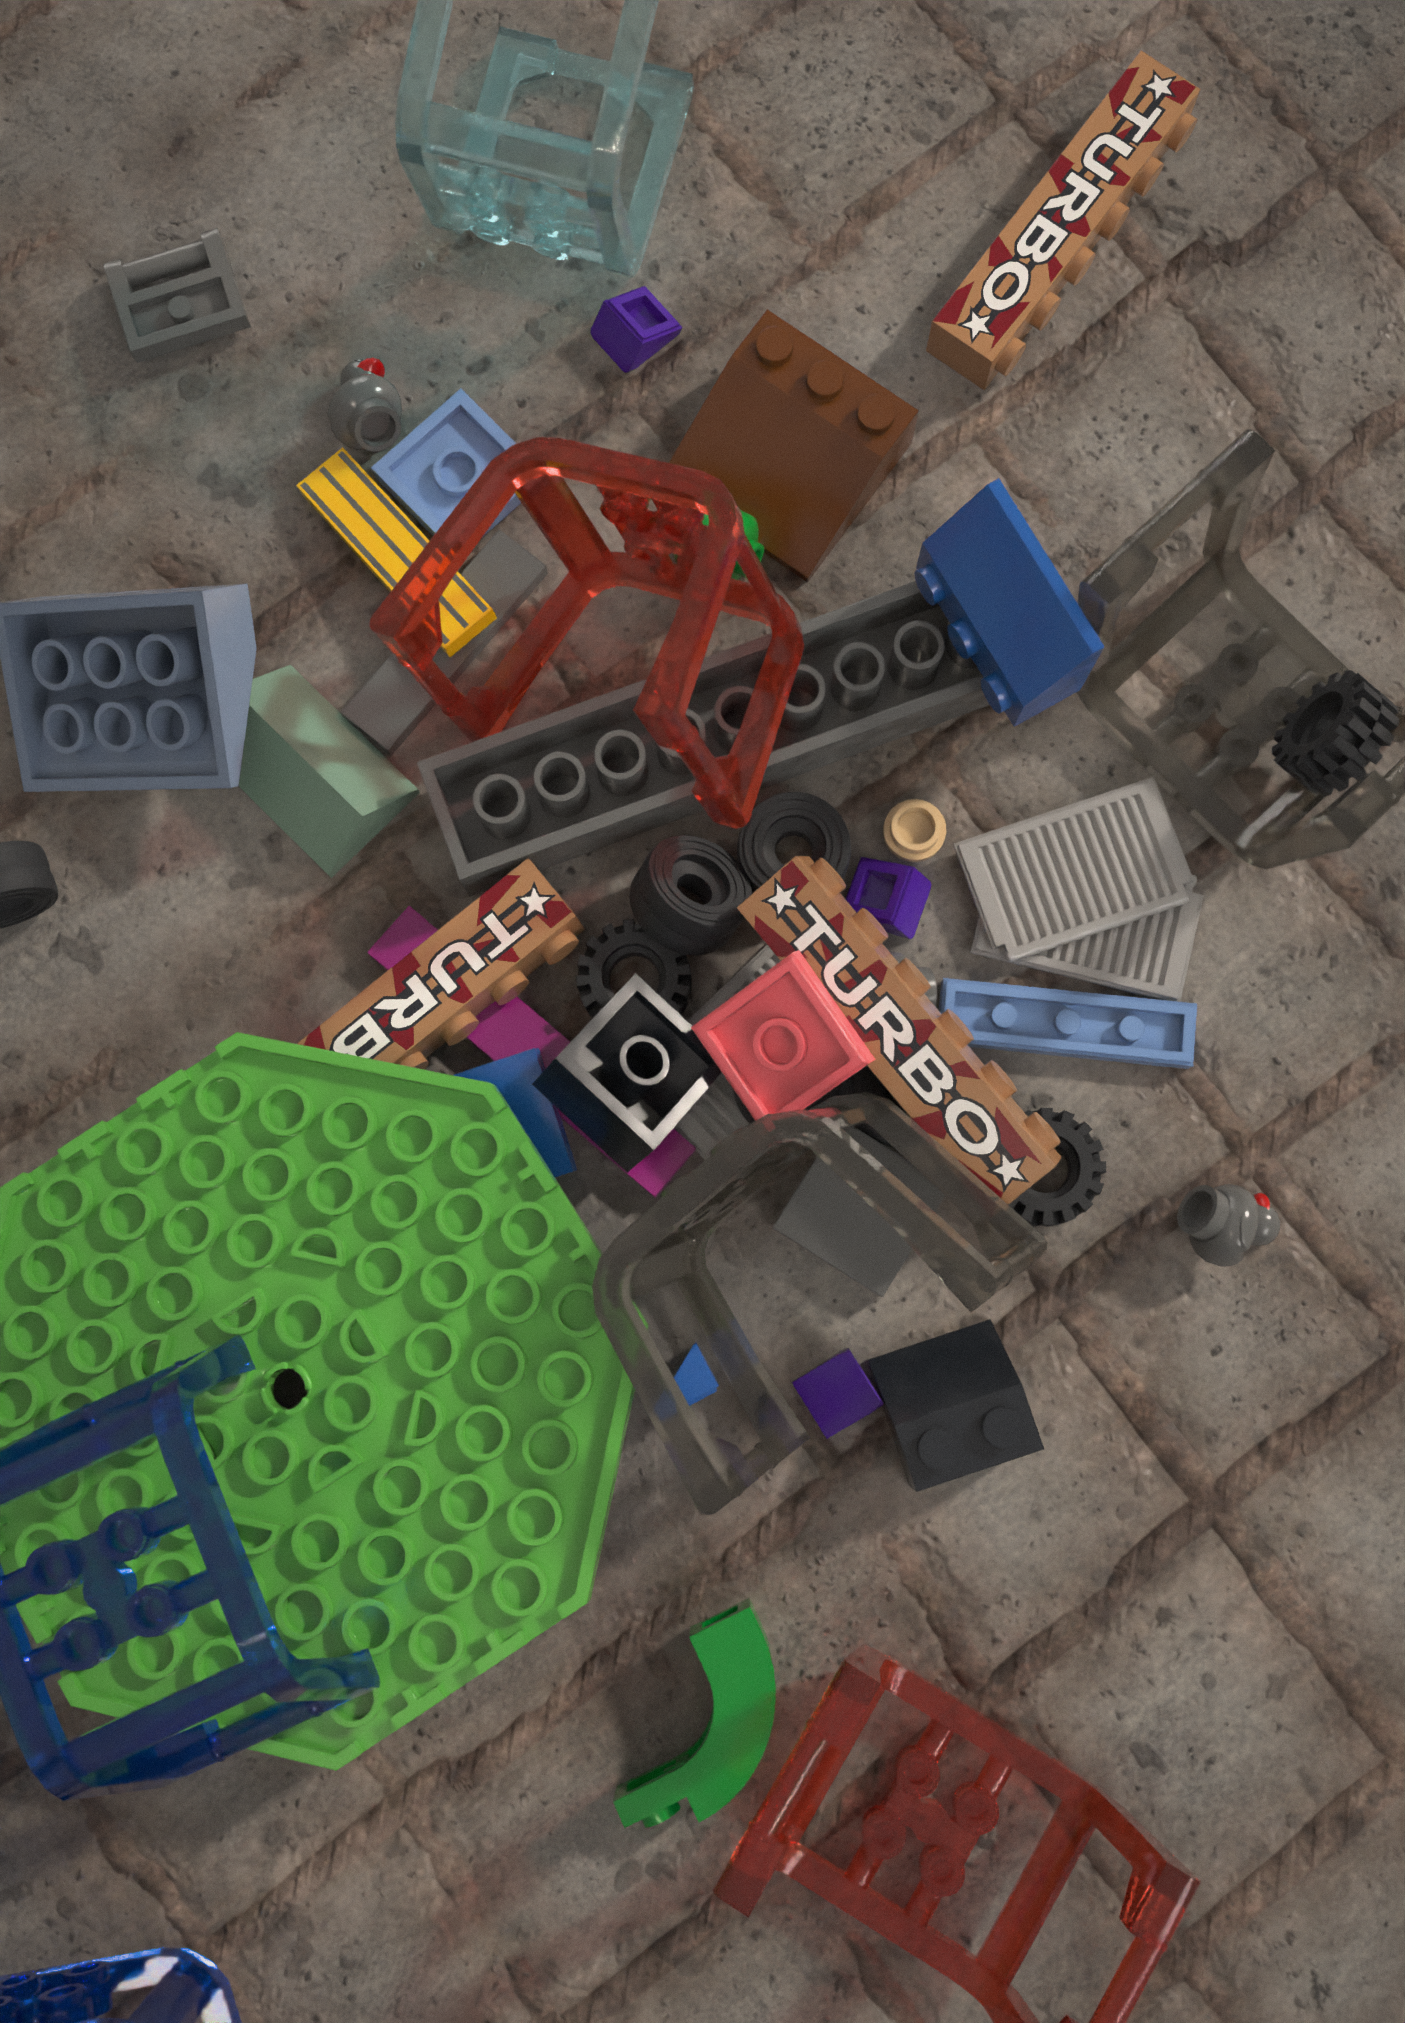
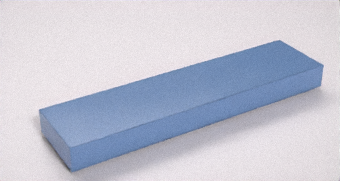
[939,978,1197,1069]

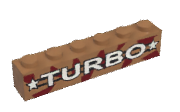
[926,51,1201,390]
[737,856,1061,1216]
[297,858,585,1070]

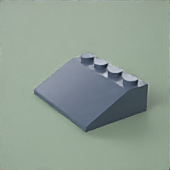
[0,584,257,792]

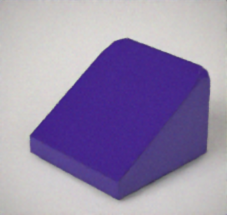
[590,286,682,373]
[846,857,931,939]
[791,1348,884,1439]

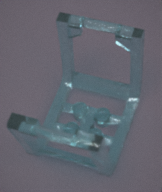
[395,0,694,278]

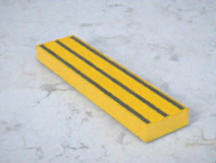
[296,447,497,657]

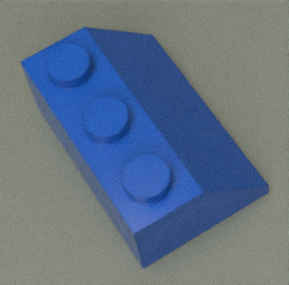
[914,478,1105,727]

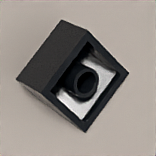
[532,973,722,1173]
[867,1319,1044,1492]

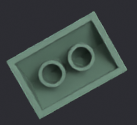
[239,665,420,878]

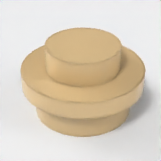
[883,799,946,862]

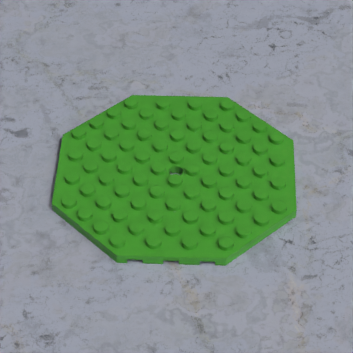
[0,1032,648,1771]

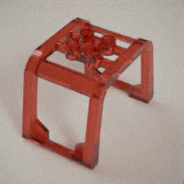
[369,437,804,829]
[712,1644,1201,2023]

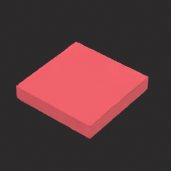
[691,950,876,1136]

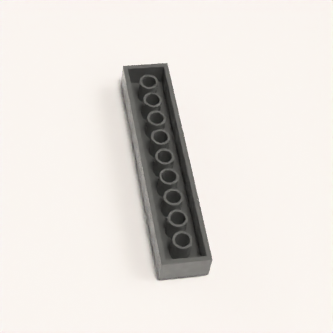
[417,581,990,897]

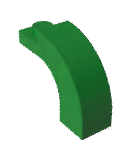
[613,1598,776,1828]

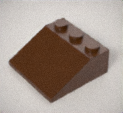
[660,309,919,583]

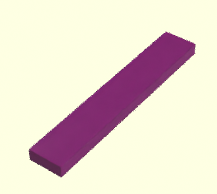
[367,906,696,1198]

